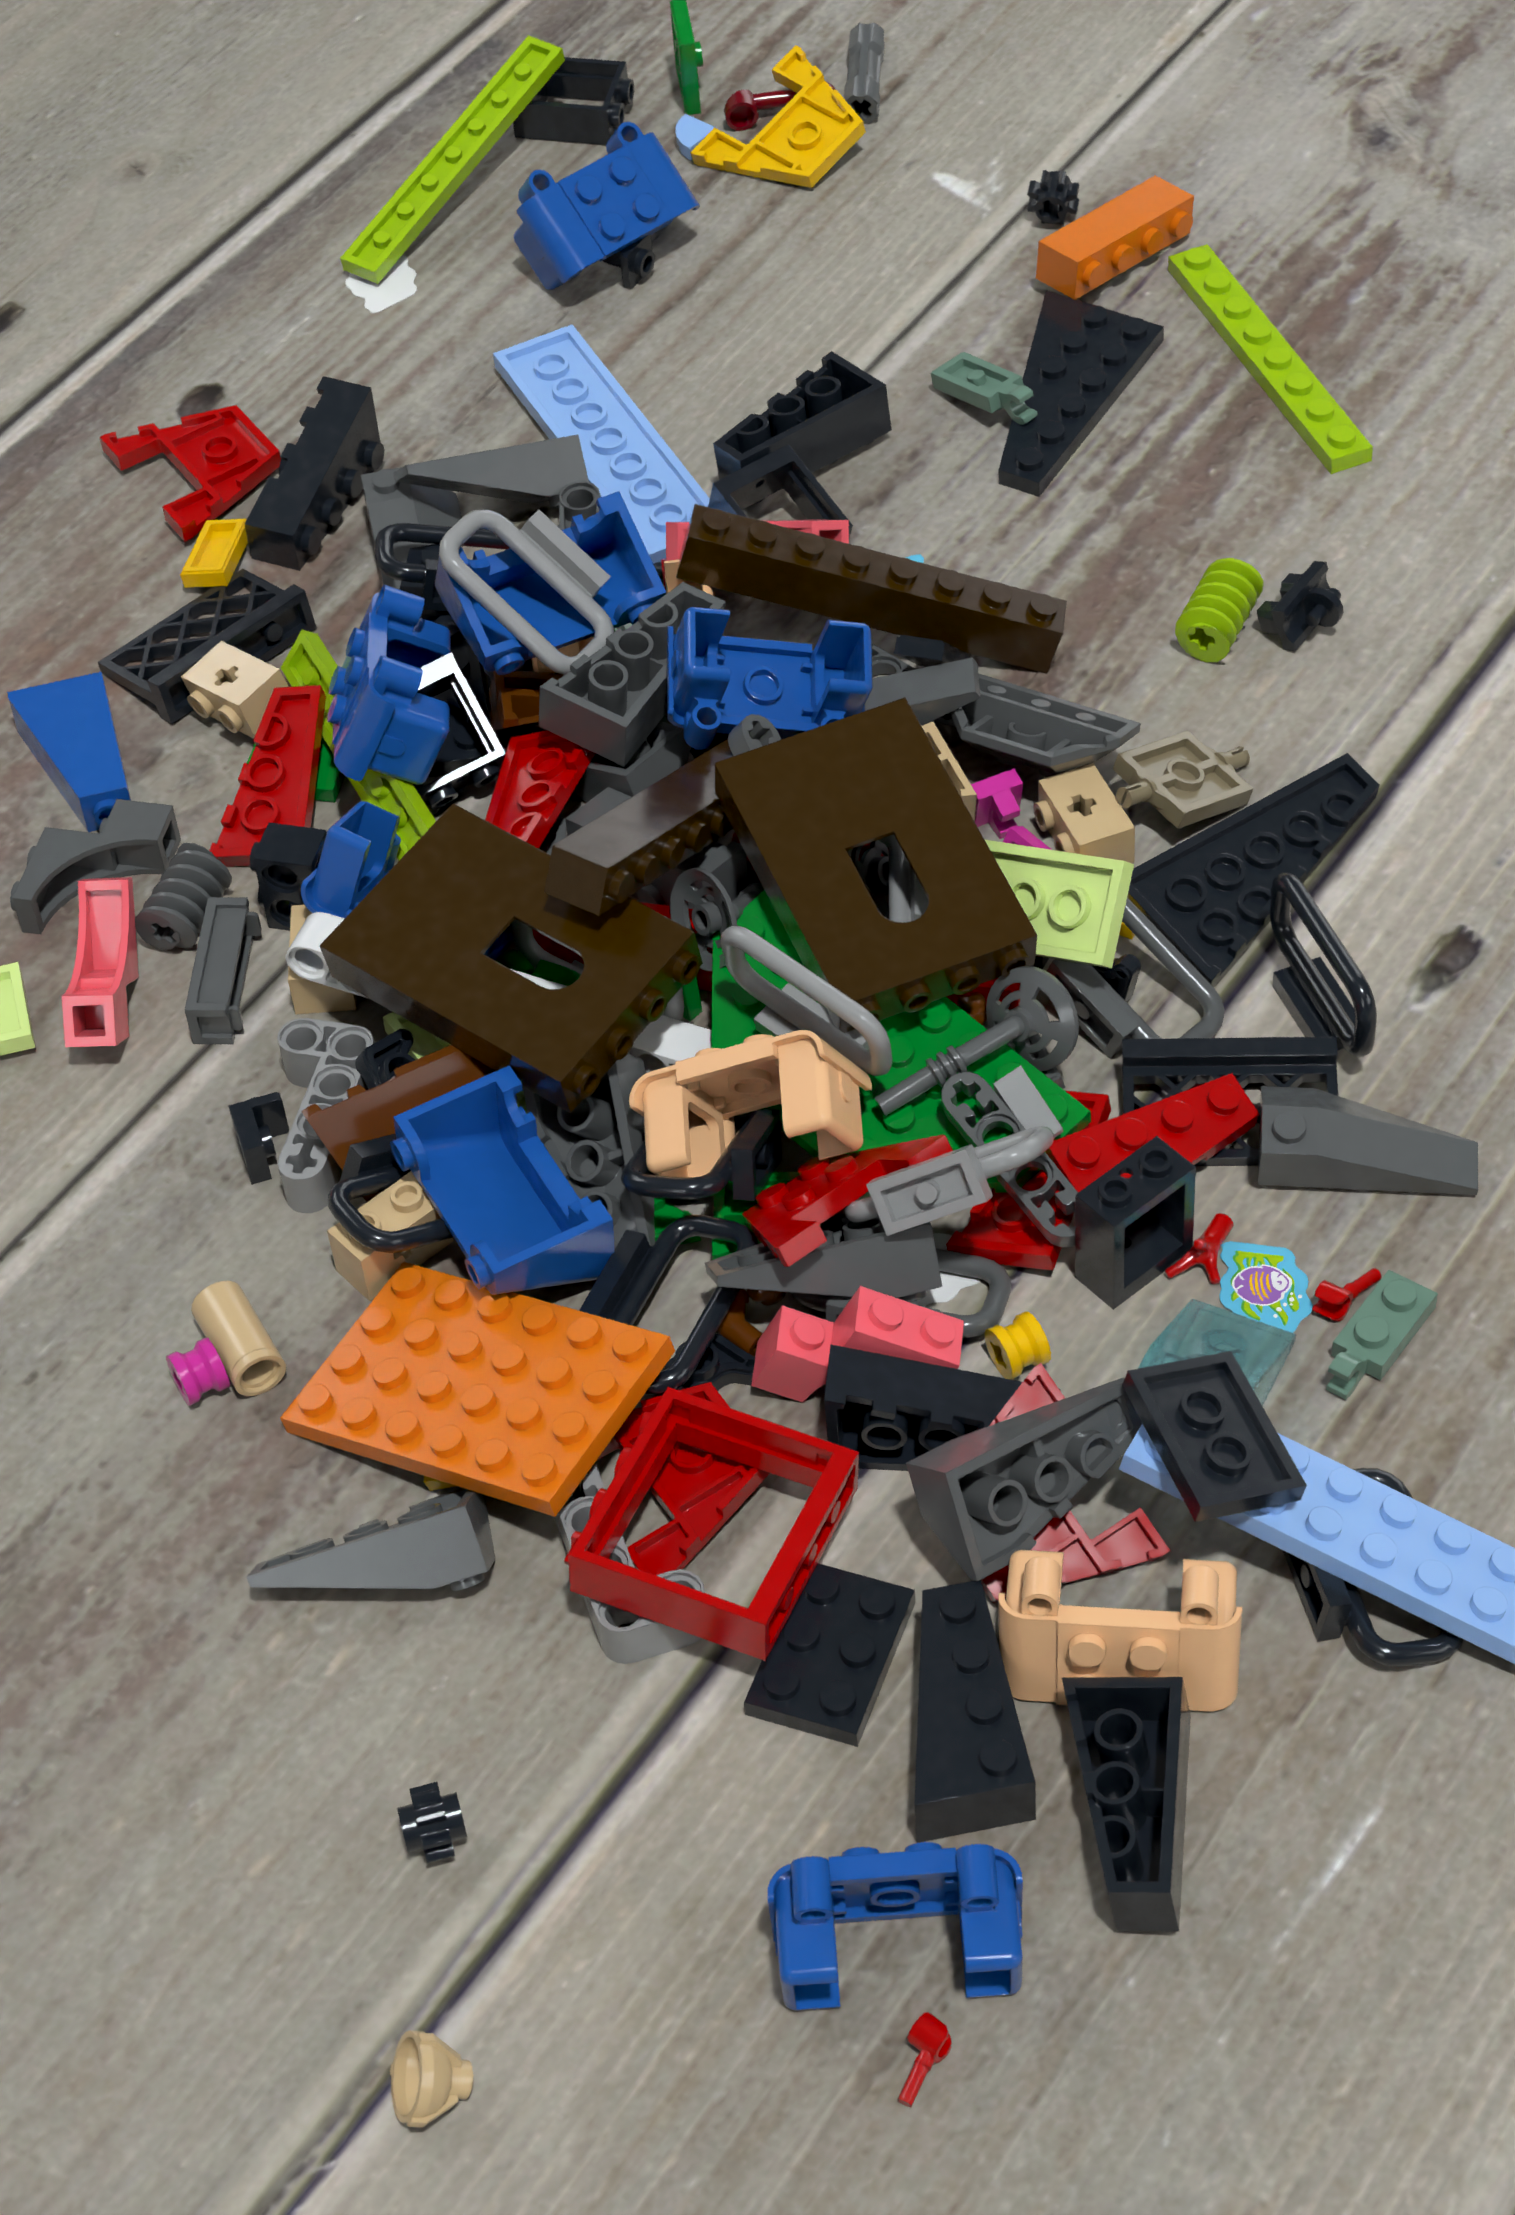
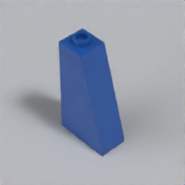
[7,672,131,832]

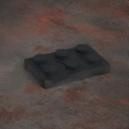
[1122,1351,1307,1522]
[744,1563,916,1747]

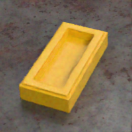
[180,519,248,588]

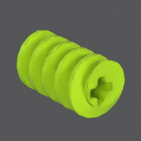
[1175,558,1264,663]

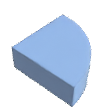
[675,114,716,160]

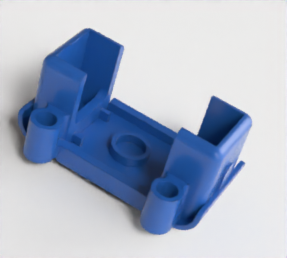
[514,122,700,290]
[327,584,451,785]
[667,607,873,750]
[301,801,514,961]
[767,1842,1023,2010]

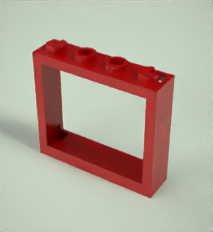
[564,1387,859,1661]

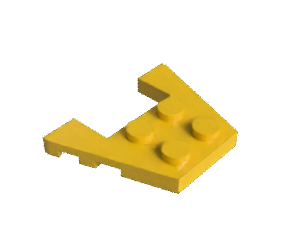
[690,45,866,188]

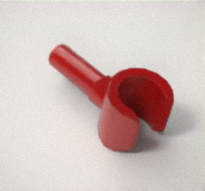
[1312,1268,1382,1322]
[897,2012,952,2107]

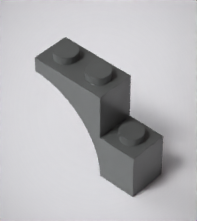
[10,799,181,934]

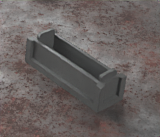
[185,897,262,1044]

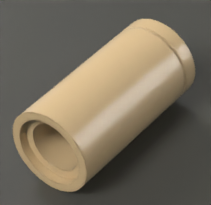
[191,1281,286,1396]

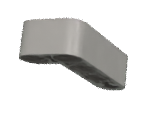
[277,1018,374,1213]
[554,1463,705,1664]

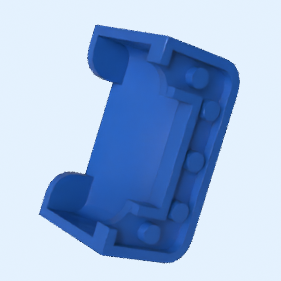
[435,491,666,675]
[390,1065,615,1295]

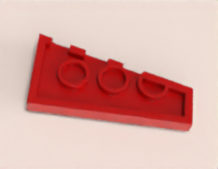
[209,685,326,867]
[485,730,596,849]
[1045,1073,1259,1193]
[946,1091,1111,1271]

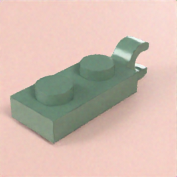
[930,351,1038,425]
[1326,1270,1438,1400]

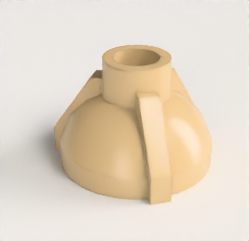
[390,2031,473,2127]

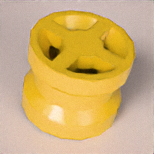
[985,1311,1051,1380]

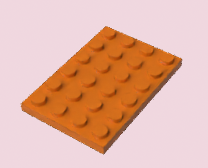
[280,1262,675,1517]

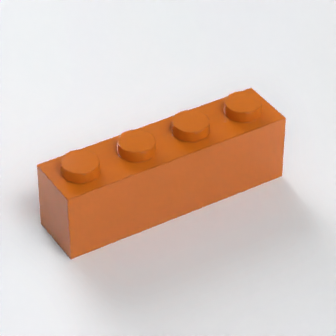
[1036,175,1194,300]

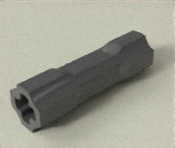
[844,22,885,124]

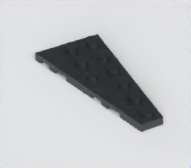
[999,290,1164,497]

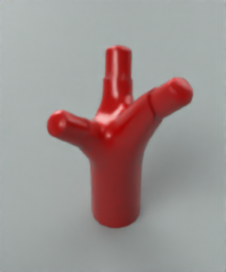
[1165,1213,1234,1284]

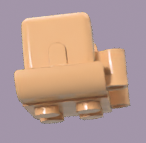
[629,1030,872,1177]
[999,1550,1242,1712]

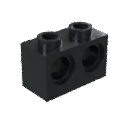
[250,822,327,931]

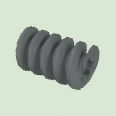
[135,843,232,950]

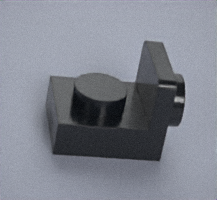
[602,234,655,289]
[228,1092,289,1185]

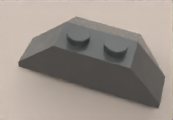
[950,673,1141,777]

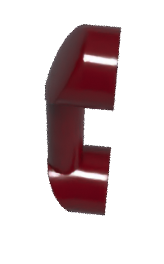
[724,81,835,131]

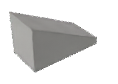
[993,1065,1063,1138]

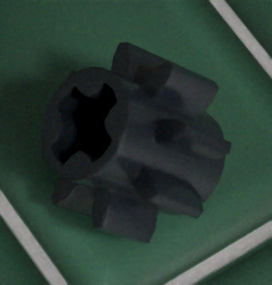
[1027,170,1080,224]
[397,1782,467,1863]

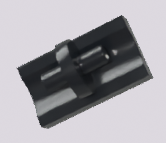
[1257,561,1344,651]

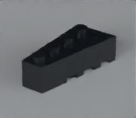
[713,351,892,504]
[914,1580,1036,1843]
[1062,1677,1191,1931]

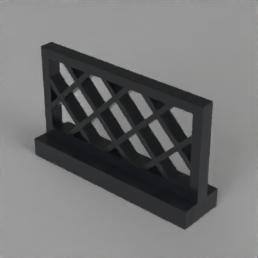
[98,568,317,724]
[1122,1037,1338,1166]

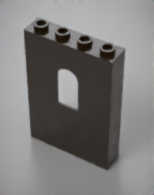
[714,697,1038,1033]
[320,803,703,1113]

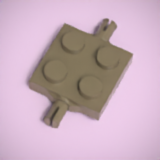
[1113,730,1254,829]

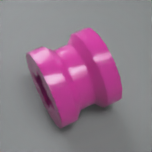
[166,1337,230,1406]

